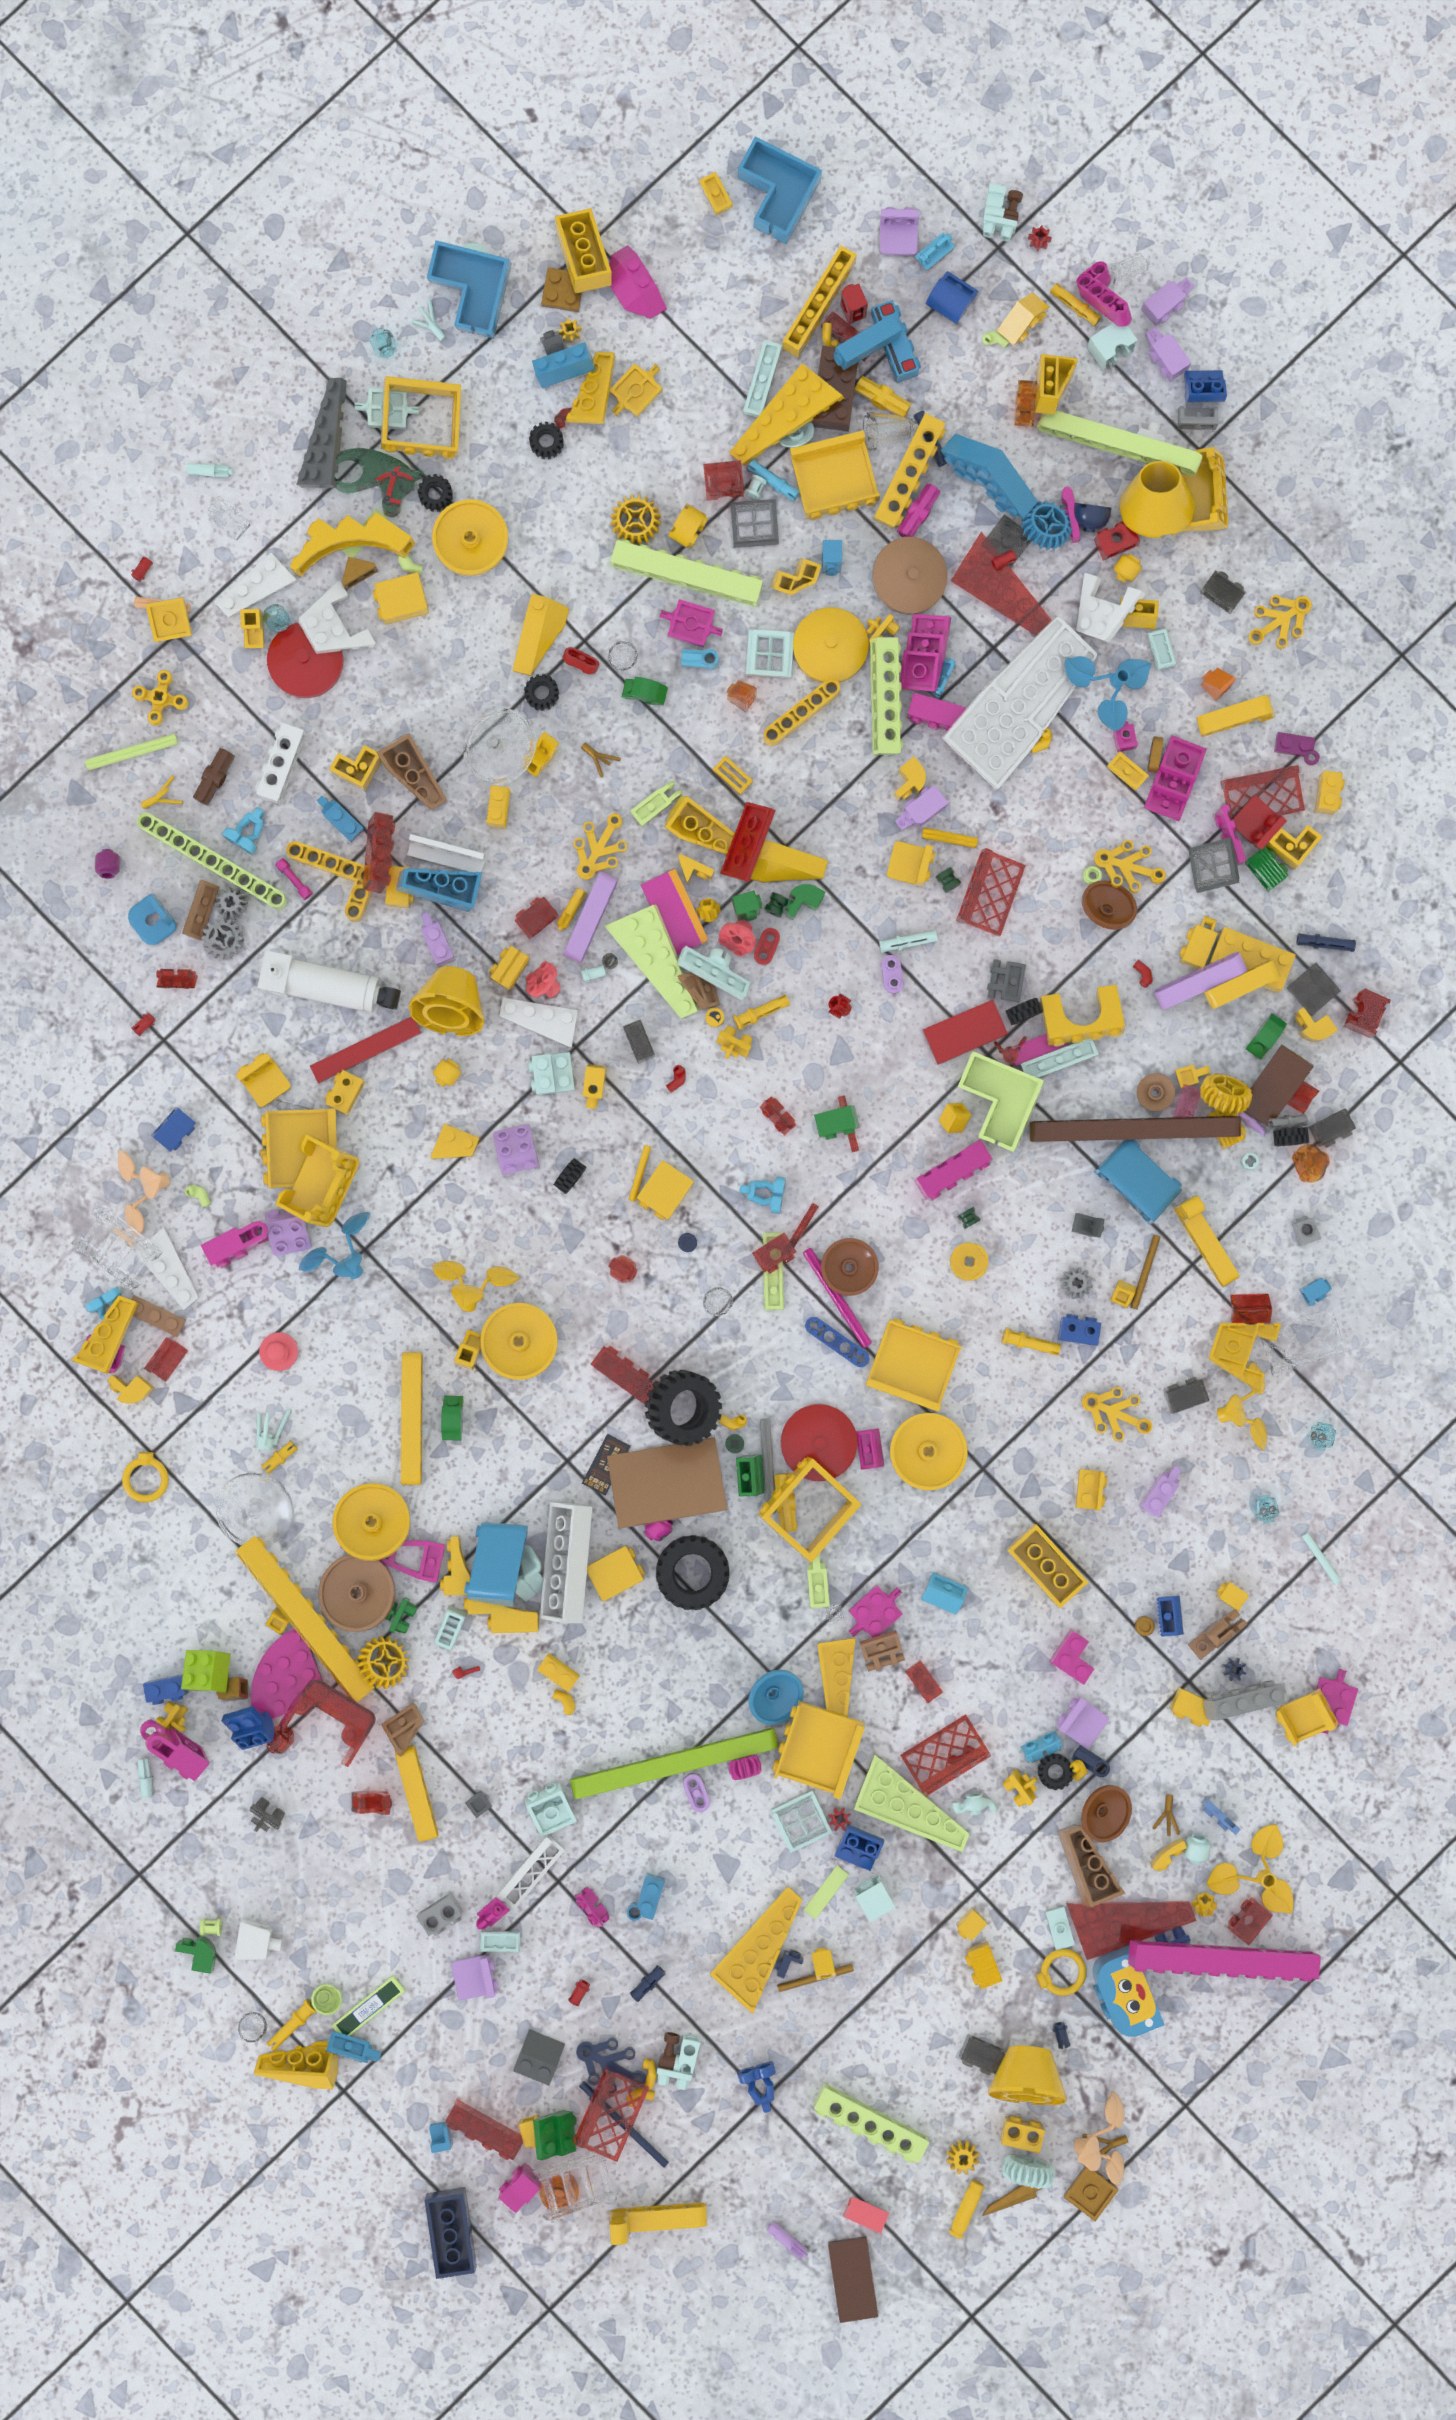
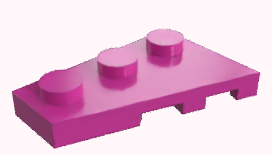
[1214,804,1246,866]

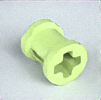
[200,1918,222,1936]

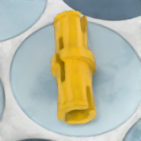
[261,1440,298,1475]

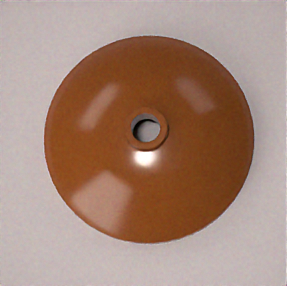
[1082,881,1137,930]
[821,1238,879,1296]
[1081,1785,1132,1842]

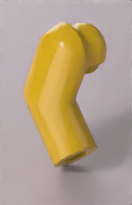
[822,323,838,347]
[1031,728,1053,754]
[718,1414,747,1431]
[552,1689,576,1715]
[1070,1760,1088,1781]
[642,2059,657,2090]

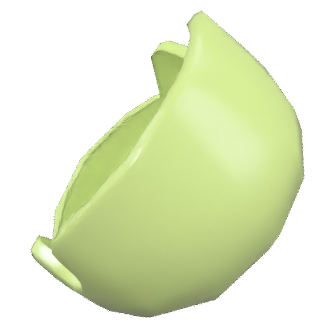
[311,1984,342,2015]

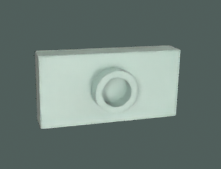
[1147,628,1176,671]
[1045,1906,1075,1950]
[480,1931,520,1952]

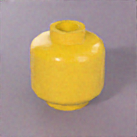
[1113,553,1142,583]
[433,1058,461,1087]

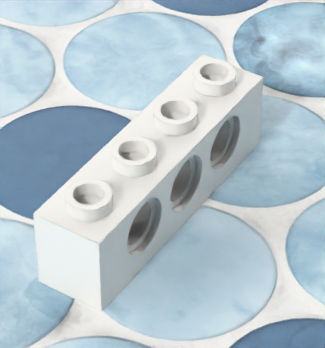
[255,723,307,805]

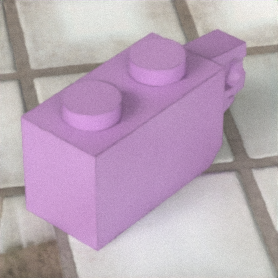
[1141,278,1194,326]
[1145,327,1191,382]
[895,785,949,831]
[421,912,456,968]
[1139,1465,1181,1518]

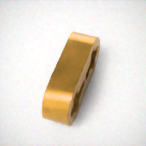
[1147,736,1164,773]

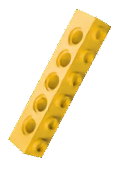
[782,245,857,358]
[873,413,946,529]

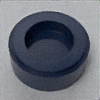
[678,1233,697,1252]

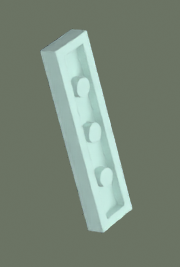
[743,340,782,417]
[1020,1039,1099,1078]

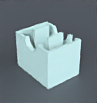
[1087,323,1137,371]
[854,1875,896,1922]

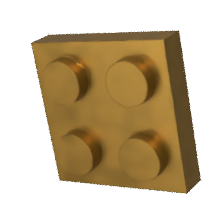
[541,267,582,313]
[1063,2166,1118,2222]

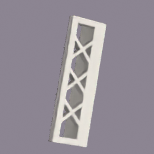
[407,834,486,872]
[496,1835,565,1910]

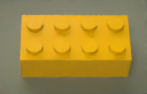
[555,208,611,294]
[1207,927,1296,993]
[1006,1523,1089,1608]

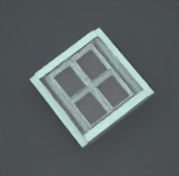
[746,629,794,678]
[771,1790,833,1853]

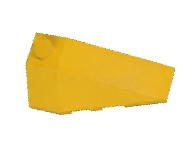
[751,840,828,883]

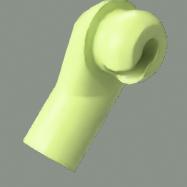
[982,331,1010,348]
[398,554,423,575]
[185,1185,211,1208]

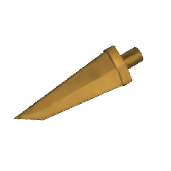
[982,2185,1043,2216]

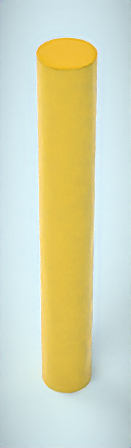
[628,1145,651,1202]

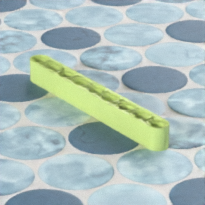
[1037,411,1202,476]
[137,813,288,910]

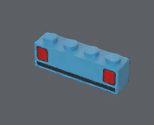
[871,300,921,383]

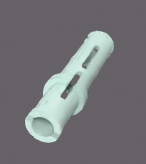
[879,930,938,953]

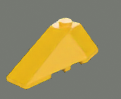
[513,593,570,676]
[664,796,735,855]
[253,2041,338,2090]

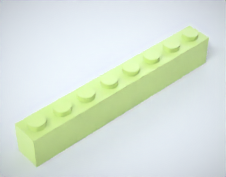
[610,539,763,607]

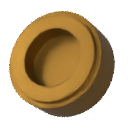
[1135,1616,1155,1636]

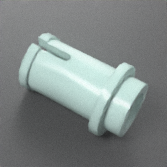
[581,965,606,983]

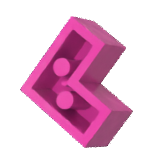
[1049,1629,1094,1685]
[498,2163,543,2213]

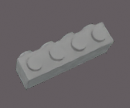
[1203,1680,1286,1721]

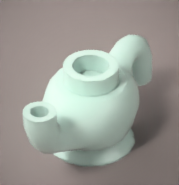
[952,1792,998,1815]

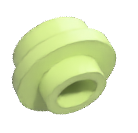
[1083,866,1102,885]

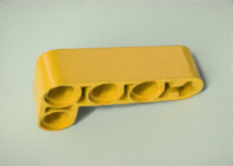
[1196,695,1275,737]
[1203,959,1281,1009]

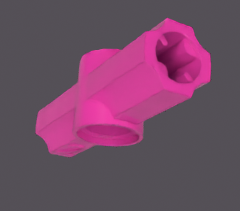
[897,483,941,537]

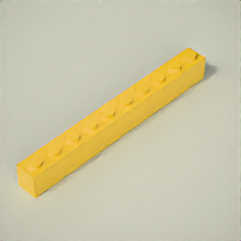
[234,1536,375,1704]

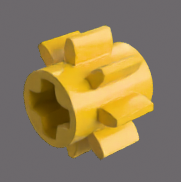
[558,318,582,344]
[696,898,721,922]
[1192,1892,1217,1918]

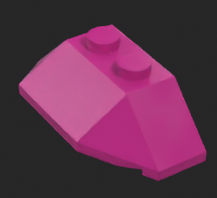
[609,245,667,319]

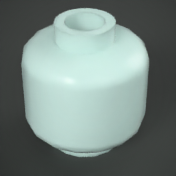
[1184,1833,1211,1865]

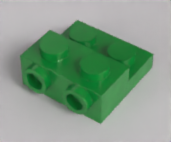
[533,2110,579,2160]

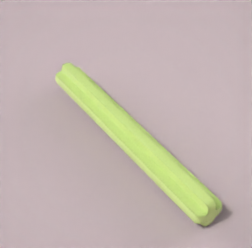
[85,734,178,770]

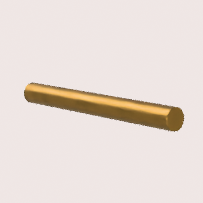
[1130,1235,1161,1310]
[777,1964,854,1992]

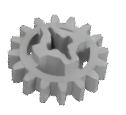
[201,917,244,960]

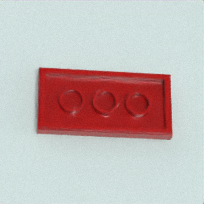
[720,802,776,882]
[923,1000,1008,1065]

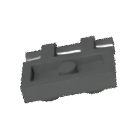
[987,959,1026,1003]

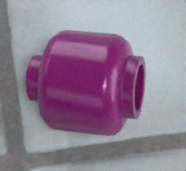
[95,849,120,879]

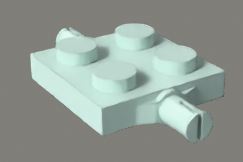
[355,388,419,430]

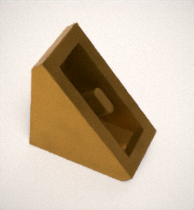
[342,557,378,590]

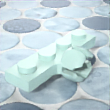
[677,946,751,1000]

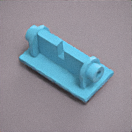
[915,233,955,271]
[928,658,956,698]
[1021,1731,1063,1763]

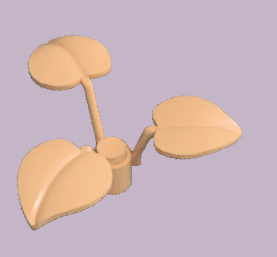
[118,1149,170,1237]
[1074,2091,1125,2186]

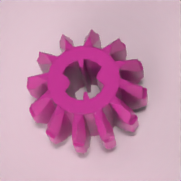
[728,1755,762,1780]

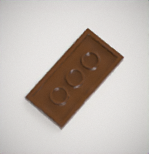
[1245,1044,1314,1127]
[828,2236,878,2323]

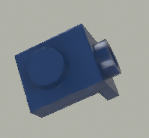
[774,1949,804,1979]

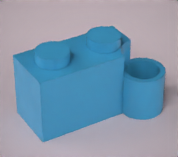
[627,1873,665,1921]

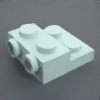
[528,1052,575,1096]
[525,1783,577,1837]

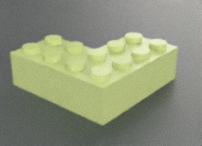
[958,1051,1045,1152]

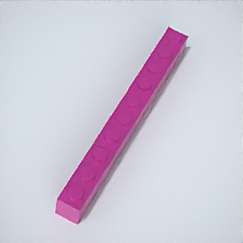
[1128,1940,1321,1982]

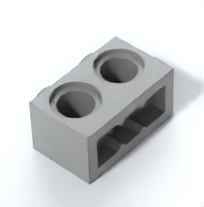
[416,1892,463,1937]

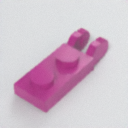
[1061,486,1080,543]

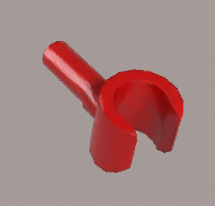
[452,1666,480,1679]

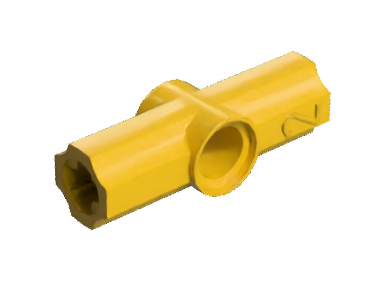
[854,376,912,419]
[774,1473,797,1532]

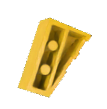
[1035,354,1078,415]

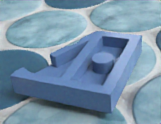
[1201,1797,1241,1835]

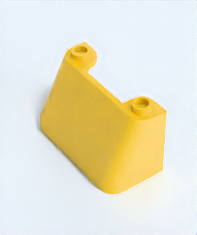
[1181,447,1228,532]
[275,1134,359,1227]

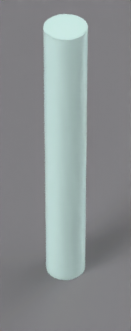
[1301,1532,1341,1584]

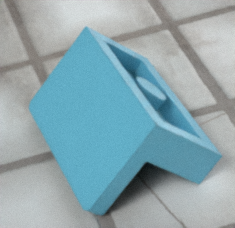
[921,1572,968,1615]

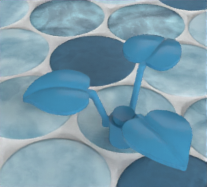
[1065,656,1152,731]
[298,1212,371,1279]

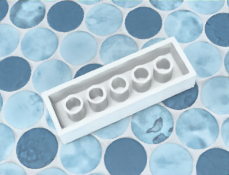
[540,1502,593,1623]

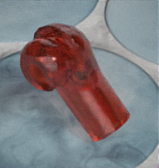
[554,407,572,428]

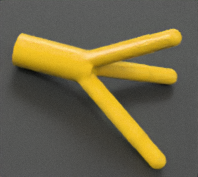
[141,775,183,809]

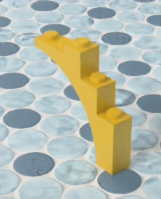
[290,512,416,578]
[440,1536,539,1633]

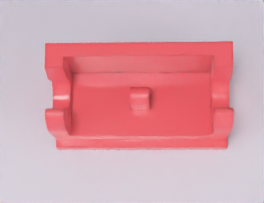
[843,2196,889,2234]

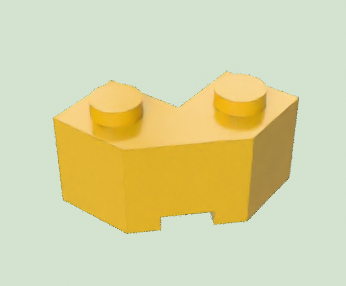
[770,557,822,595]

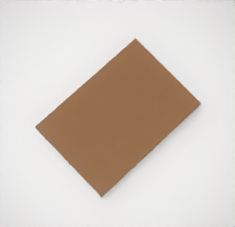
[607,1437,727,1529]

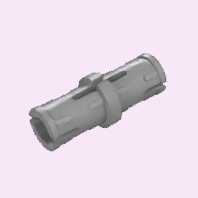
[1268,1114,1308,1131]

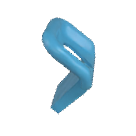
[128,894,177,945]

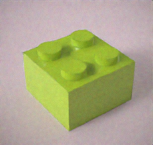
[181,1650,231,1693]

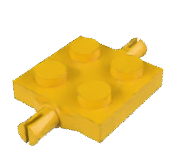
[609,363,663,417]

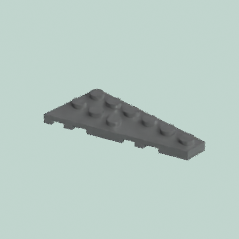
[296,378,347,488]

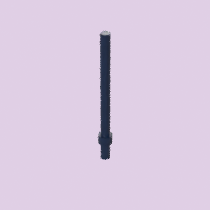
[579,2081,669,2168]

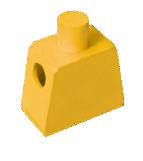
[583,1064,607,1109]

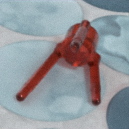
[994,1036,1027,1067]

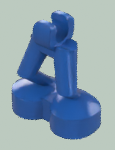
[737,2061,776,2113]

